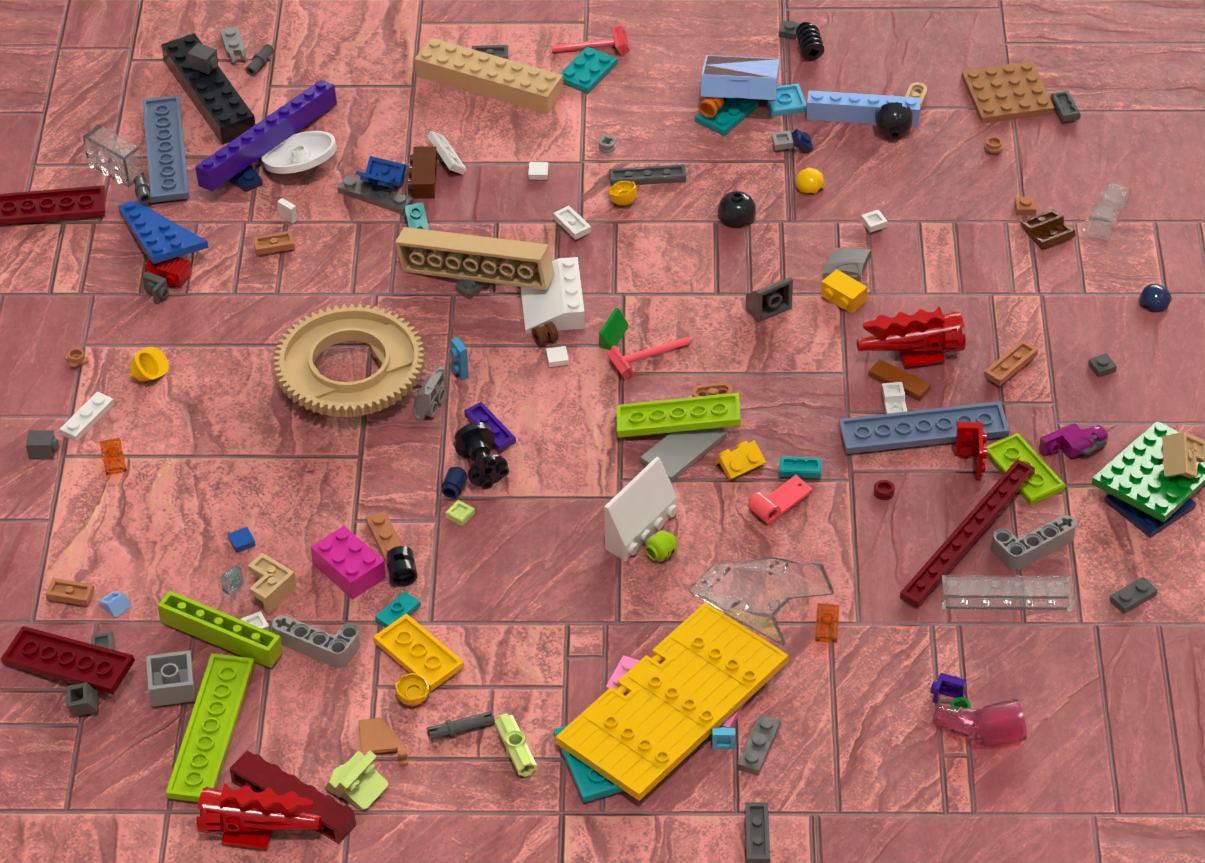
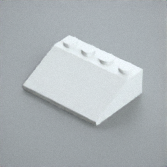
[521,257,585,333]
[604,457,678,561]

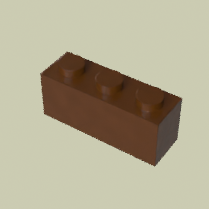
[408,146,437,199]

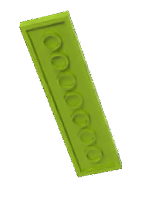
[166,653,255,802]

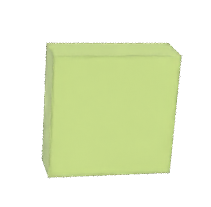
[445,500,475,526]

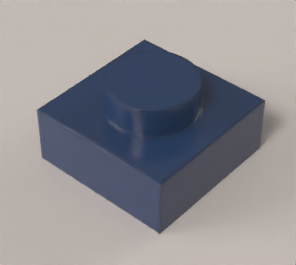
[792,129,813,153]

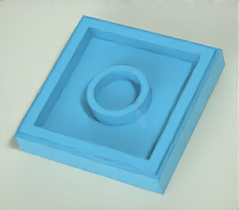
[765,83,807,117]

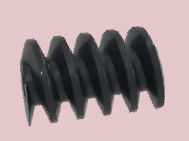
[796,22,825,60]

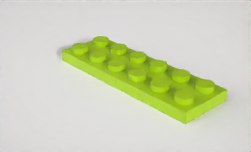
[616,393,741,438]

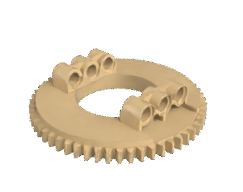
[274,304,425,417]

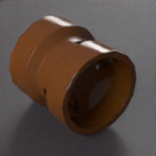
[532,321,558,347]

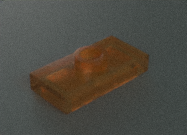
[100,438,127,475]
[815,603,839,643]

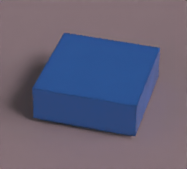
[228,527,256,553]

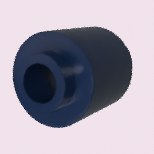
[441,467,468,498]

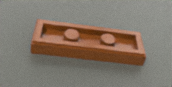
[868,359,931,401]

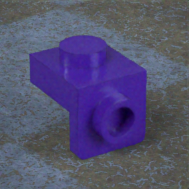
[930,673,966,703]

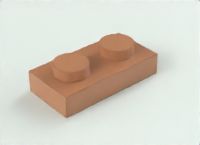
[253,231,295,255]
[46,578,95,606]

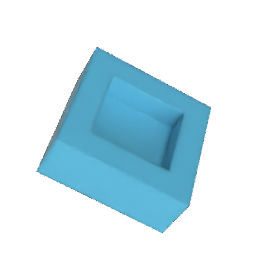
[712,727,735,749]

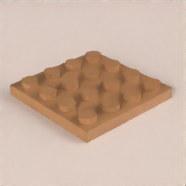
[962,61,1054,124]

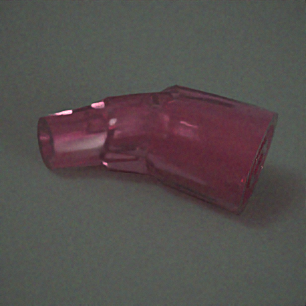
[933,698,1027,746]

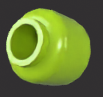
[645,530,677,562]

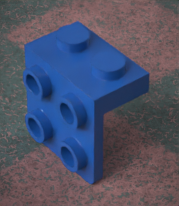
[355,156,407,189]

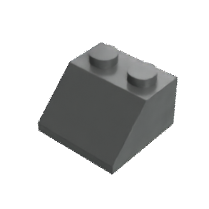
[746,278,793,323]

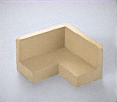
[1162,432,1205,478]
[248,553,297,615]

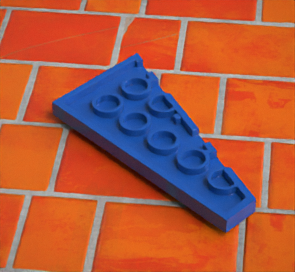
[118,201,209,264]

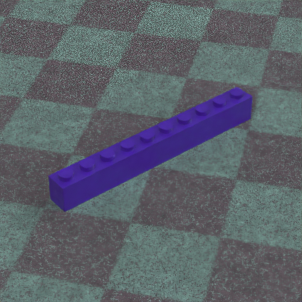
[195,80,337,191]

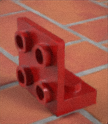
[955,422,987,481]

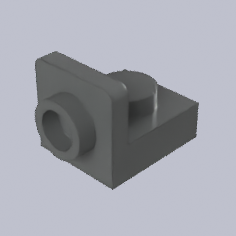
[142,271,169,304]

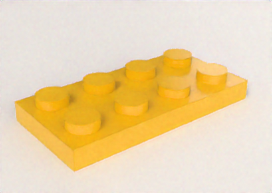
[373,613,464,691]

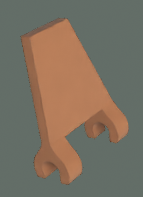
[359,718,408,766]

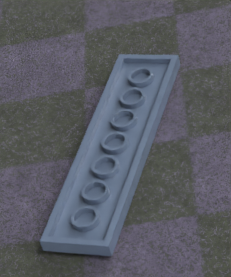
[142,95,190,203]
[838,401,1010,454]

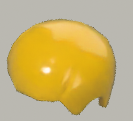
[795,167,825,194]
[608,181,637,206]
[395,673,430,706]

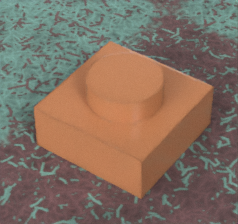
[1015,196,1037,215]

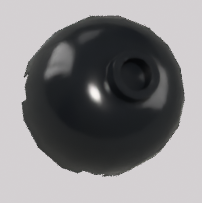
[875,102,913,138]
[718,191,756,228]

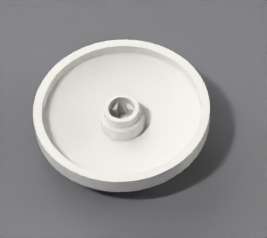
[262,131,337,174]

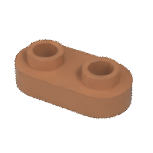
[692,382,733,397]

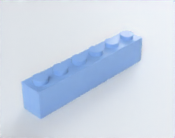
[807,91,921,127]

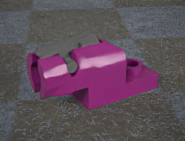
[1039,423,1108,459]

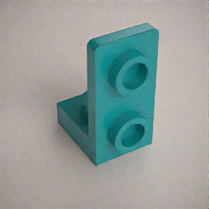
[403,202,429,230]

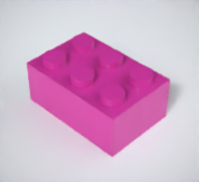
[311,526,386,600]

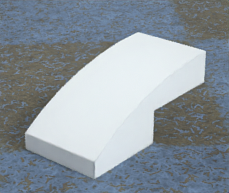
[882,382,907,414]

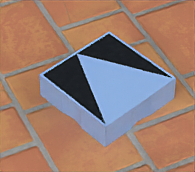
[701,55,780,100]

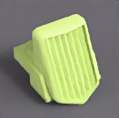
[325,751,388,810]

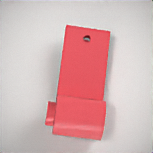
[748,475,813,524]

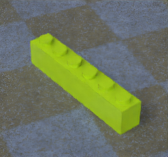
[157,590,283,668]

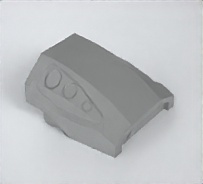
[823,248,872,282]
[413,366,446,422]

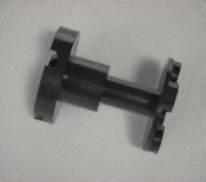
[453,422,509,489]

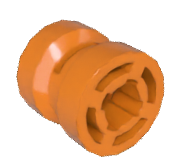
[699,97,724,118]

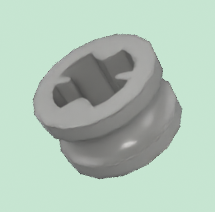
[599,135,616,153]

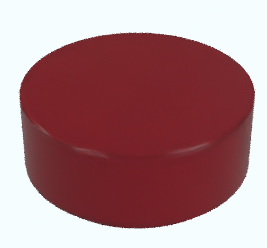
[874,480,895,500]

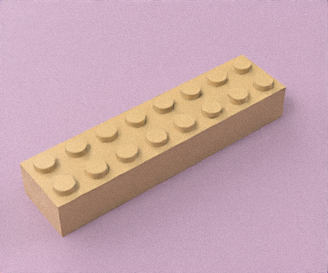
[414,38,564,114]
[395,227,555,290]

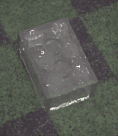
[83,125,144,188]

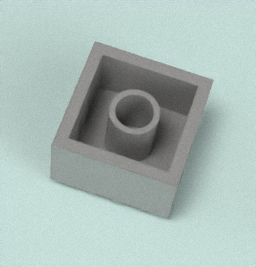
[146,650,196,707]

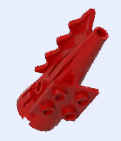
[857,307,966,368]
[196,783,322,850]

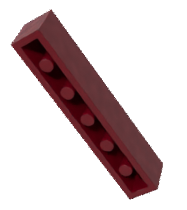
[230,751,356,844]

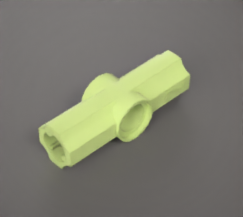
[495,713,537,777]

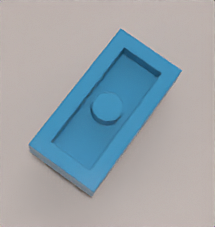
[449,337,469,380]

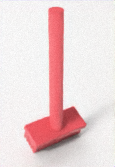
[552,24,630,56]
[606,337,691,380]

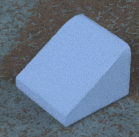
[98,591,131,617]

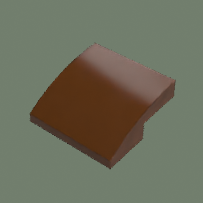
[1021,209,1076,249]

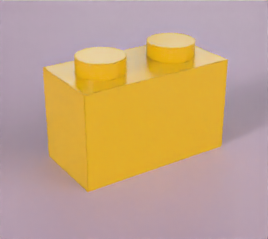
[821,269,868,314]

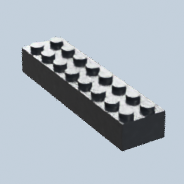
[161,33,255,145]

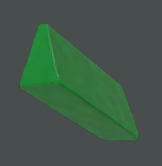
[599,308,629,350]

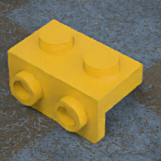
[715,440,766,481]

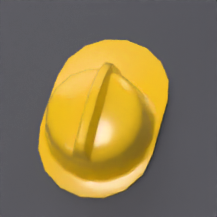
[129,347,169,382]

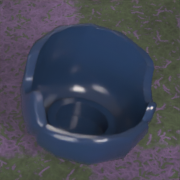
[1138,283,1171,312]

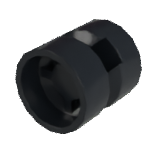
[386,546,418,587]

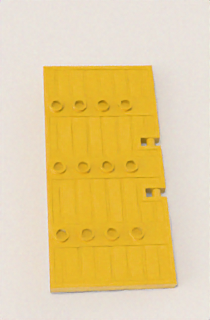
[556,602,788,801]

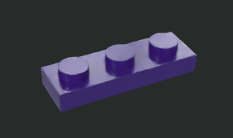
[464,402,516,452]

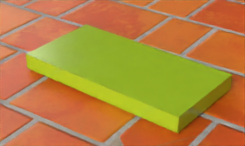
[987,433,1066,506]

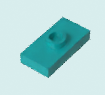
[779,456,822,478]
[375,591,421,628]

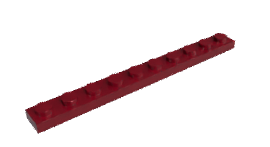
[900,459,1035,607]

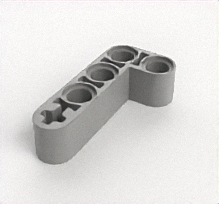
[992,515,1076,570]
[272,615,361,668]

